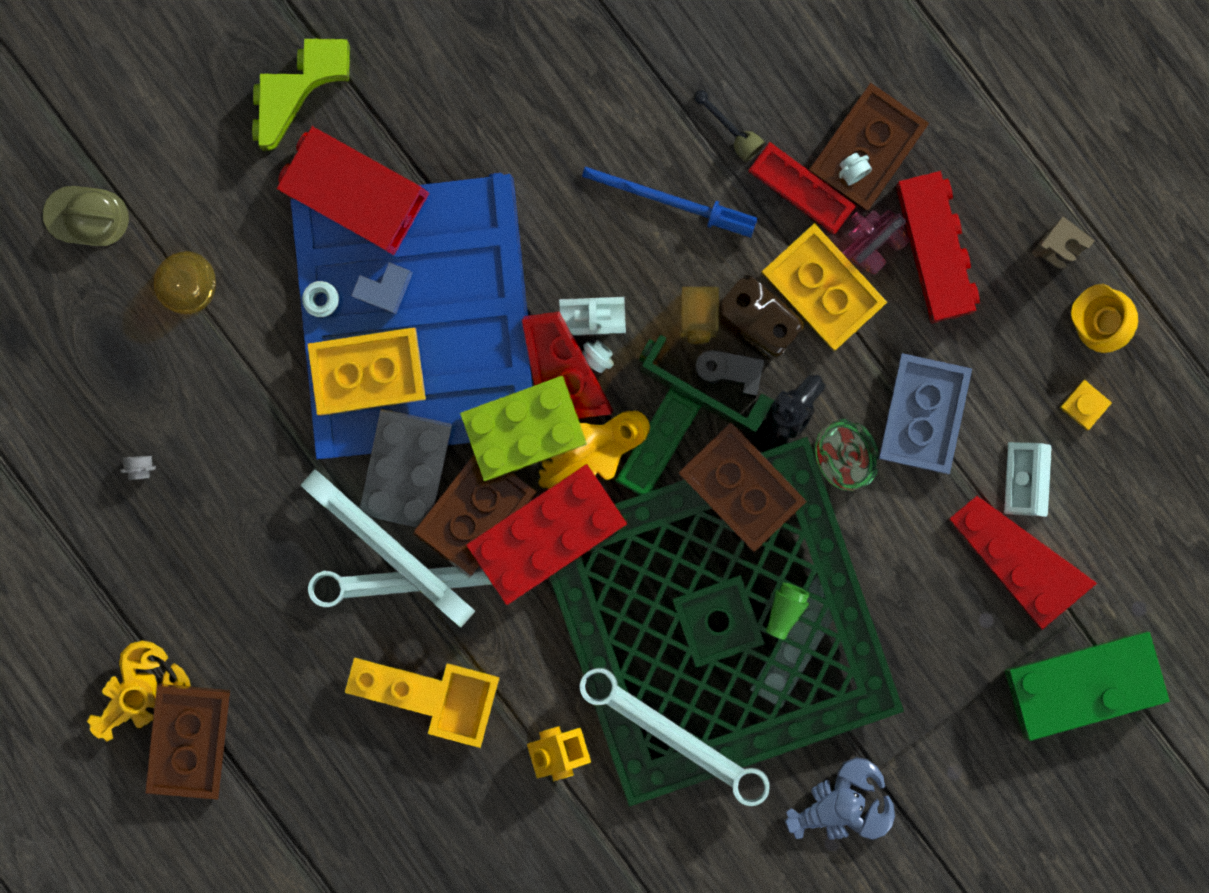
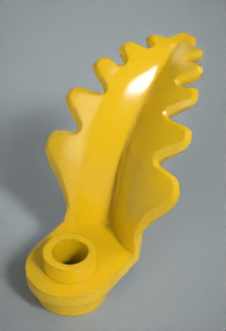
[538,410,650,489]

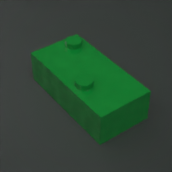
[1004,631,1170,741]

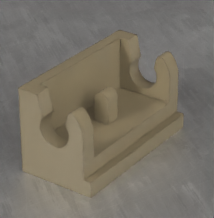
[1031,217,1095,269]

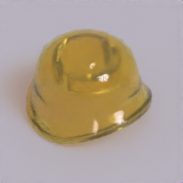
[154,251,216,314]

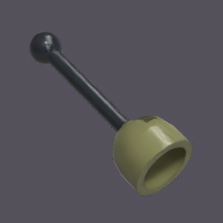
[694,90,765,163]

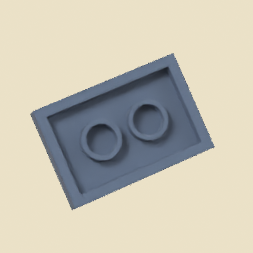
[878,353,972,475]

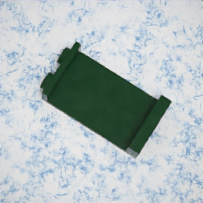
[638,334,774,436]

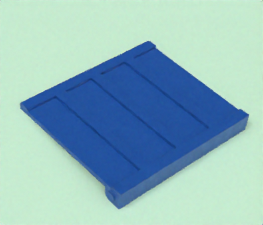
[291,173,534,460]

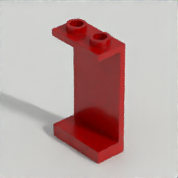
[277,126,429,255]

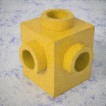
[527,726,591,781]

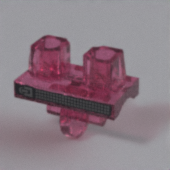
[843,210,911,275]

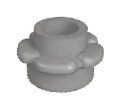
[120,456,156,480]

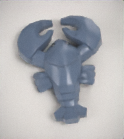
[785,757,895,840]

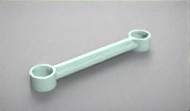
[301,469,475,627]
[308,566,492,607]
[580,668,770,806]

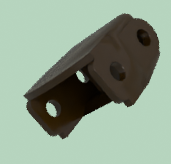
[717,275,803,361]

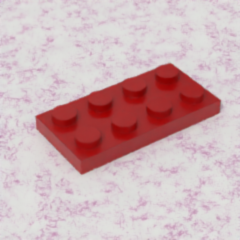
[466,464,627,605]

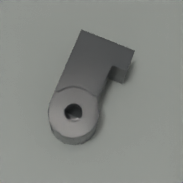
[696,351,764,398]

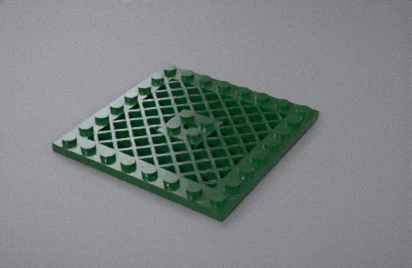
[550,437,904,807]

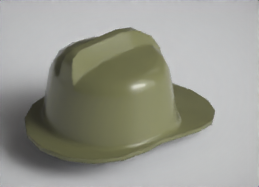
[43,186,129,246]

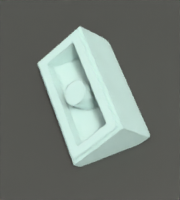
[1004,442,1051,517]

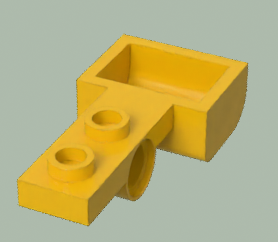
[345,658,500,748]

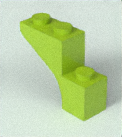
[252,39,350,151]

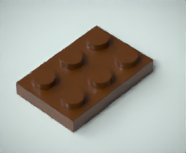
[809,83,929,212]
[679,423,807,552]
[413,454,536,578]
[145,683,230,800]

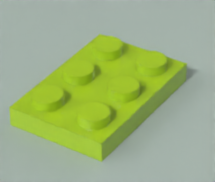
[460,376,588,482]

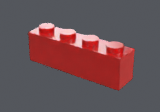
[895,171,980,324]

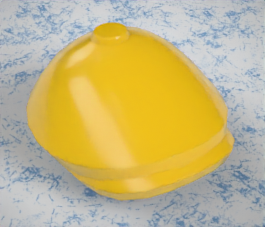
[1071,284,1138,353]

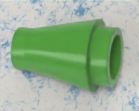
[766,582,810,640]

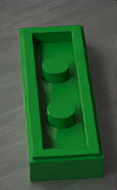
[616,388,701,495]

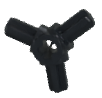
[760,375,826,453]

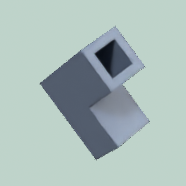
[351,262,413,314]

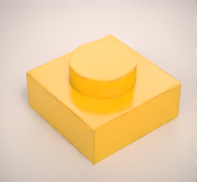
[1060,380,1112,431]

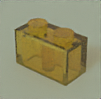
[680,287,719,344]

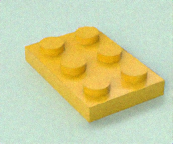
[761,223,888,352]
[308,328,426,416]

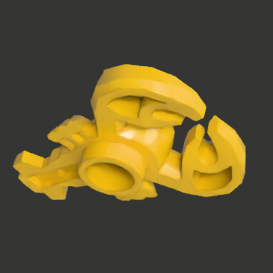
[87,640,191,741]

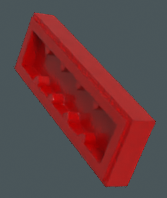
[748,142,856,236]

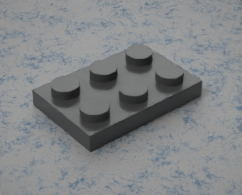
[360,408,452,527]

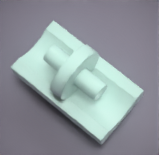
[559,297,626,336]

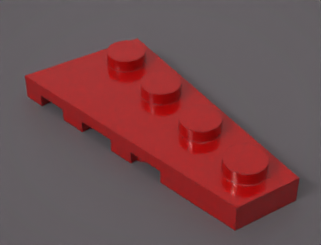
[948,496,1097,630]

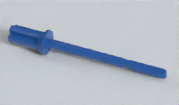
[582,167,757,238]

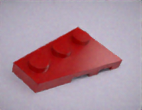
[522,312,614,419]

